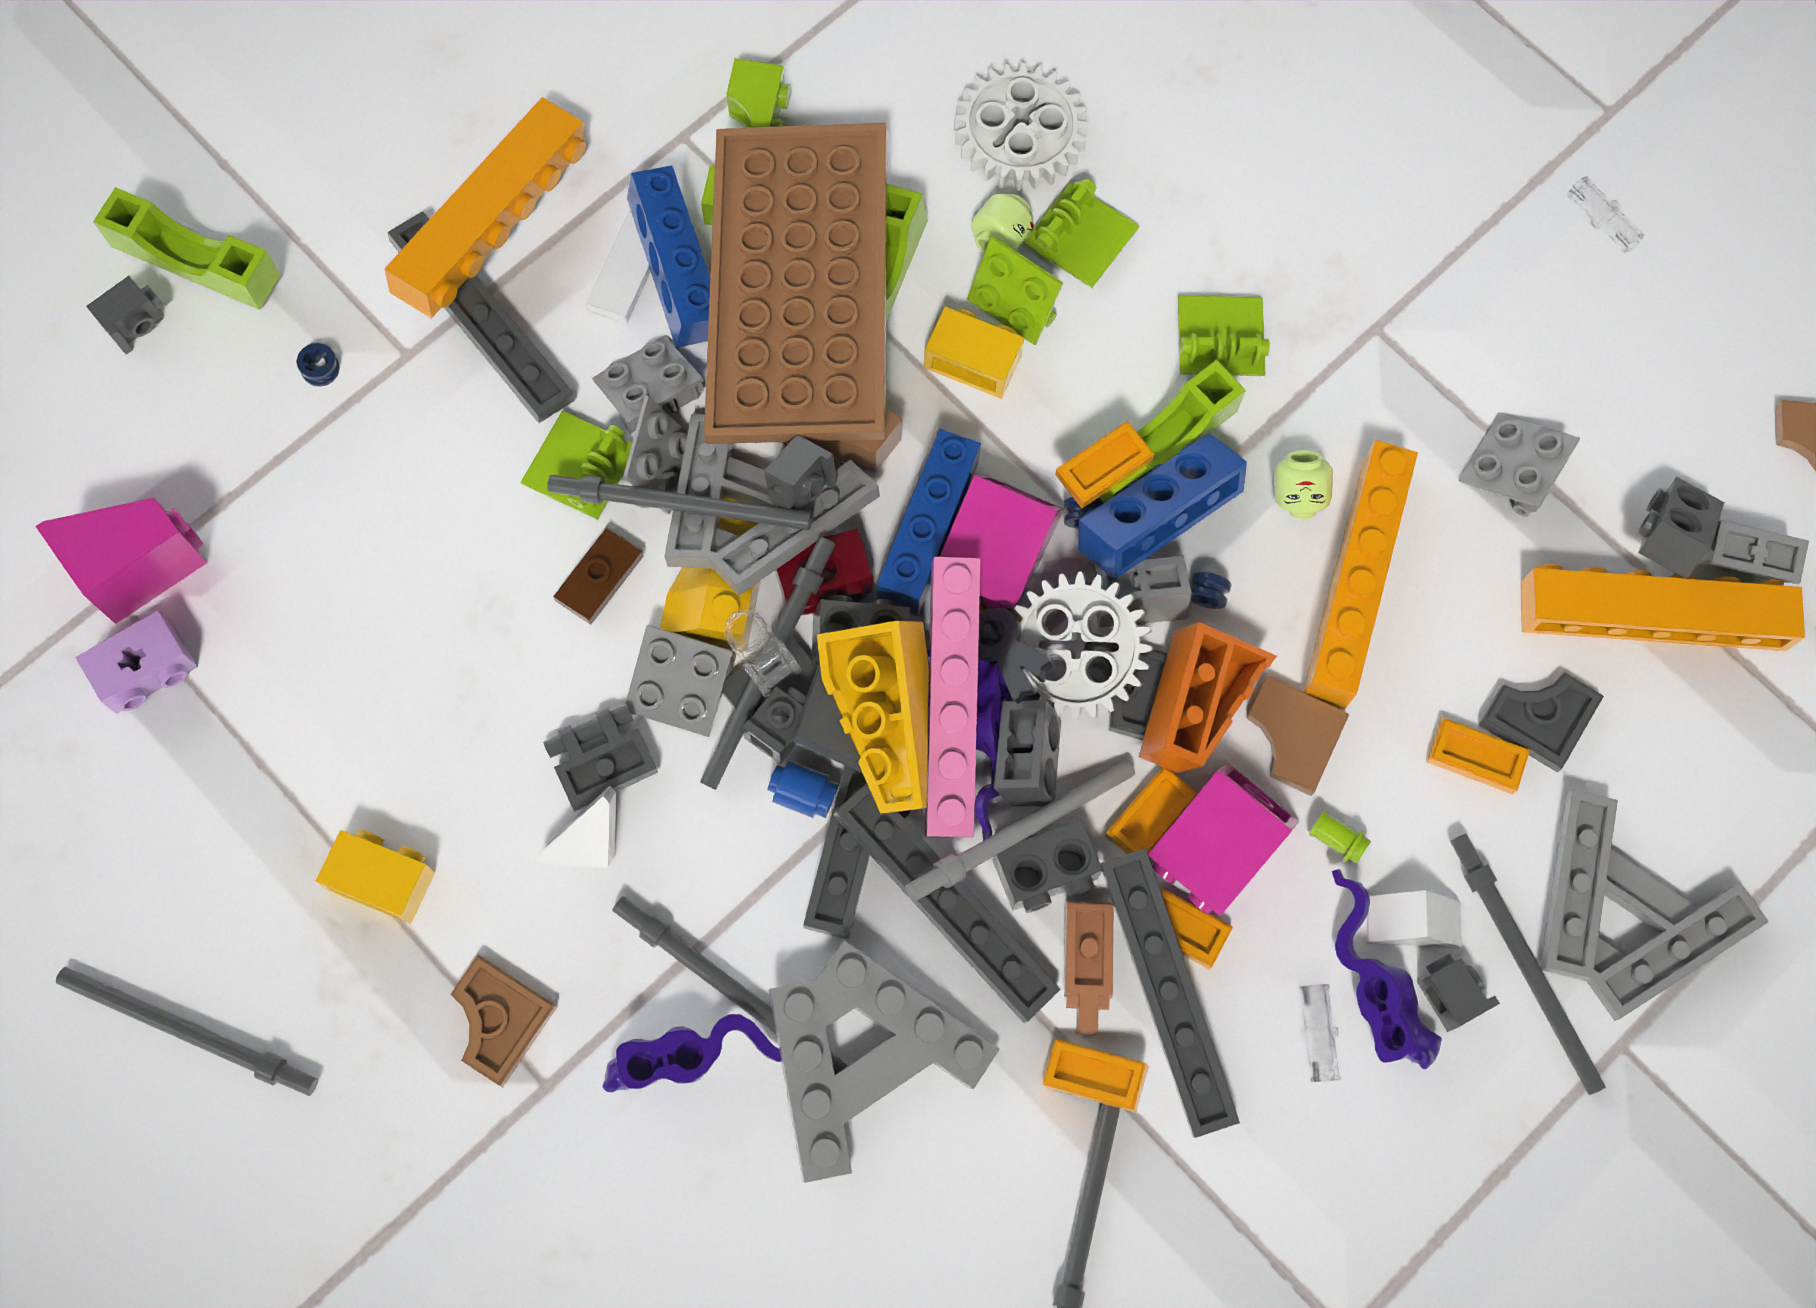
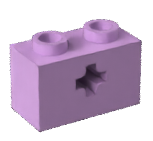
[75,610,197,714]

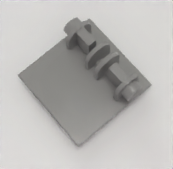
[592,335,704,434]
[623,396,688,514]
[1459,413,1580,517]
[625,625,734,737]

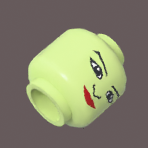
[971,194,1034,253]
[1274,450,1333,519]

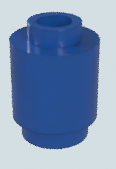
[767,760,839,818]

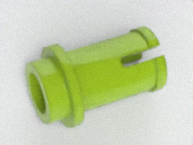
[1309,810,1371,864]

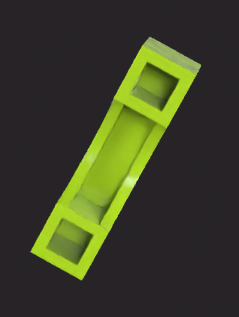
[701,58,791,225]
[886,184,928,321]
[93,187,281,310]
[1098,360,1246,504]

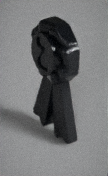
[978,608,1055,704]

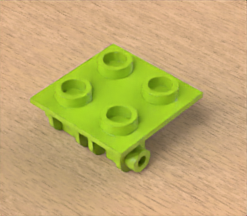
[1023,178,1140,288]
[967,236,1063,345]
[1178,295,1270,376]
[520,410,632,520]

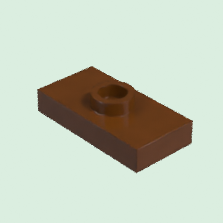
[553,528,644,625]

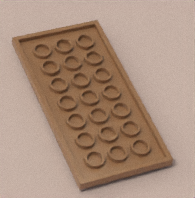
[704,123,887,444]

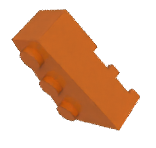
[1138,622,1277,773]

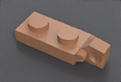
[1064,901,1114,1035]

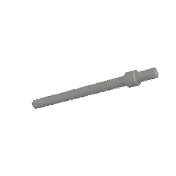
[905,760,1135,902]

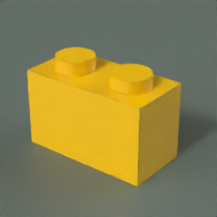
[924,306,1024,399]
[315,829,435,924]

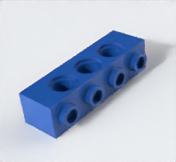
[627,165,710,348]
[877,429,981,617]
[1078,433,1247,580]

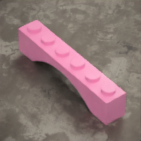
[924,557,980,838]

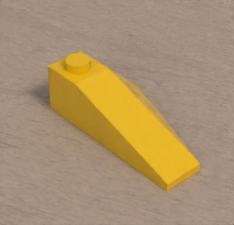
[660,496,760,652]
[817,620,929,814]

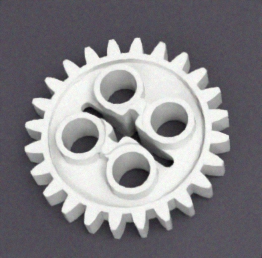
[954,63,1089,191]
[1015,572,1153,720]

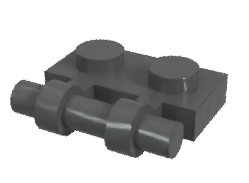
[543,704,658,812]

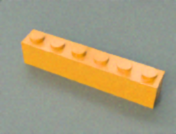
[384,97,586,319]
[1303,440,1418,710]
[1521,564,1805,651]

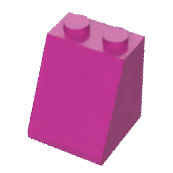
[940,474,1064,610]
[35,498,207,624]
[1148,763,1299,916]

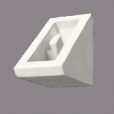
[535,786,616,868]
[1366,890,1462,948]

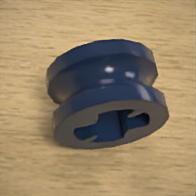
[296,343,340,387]
[1064,497,1103,529]
[1190,572,1232,609]

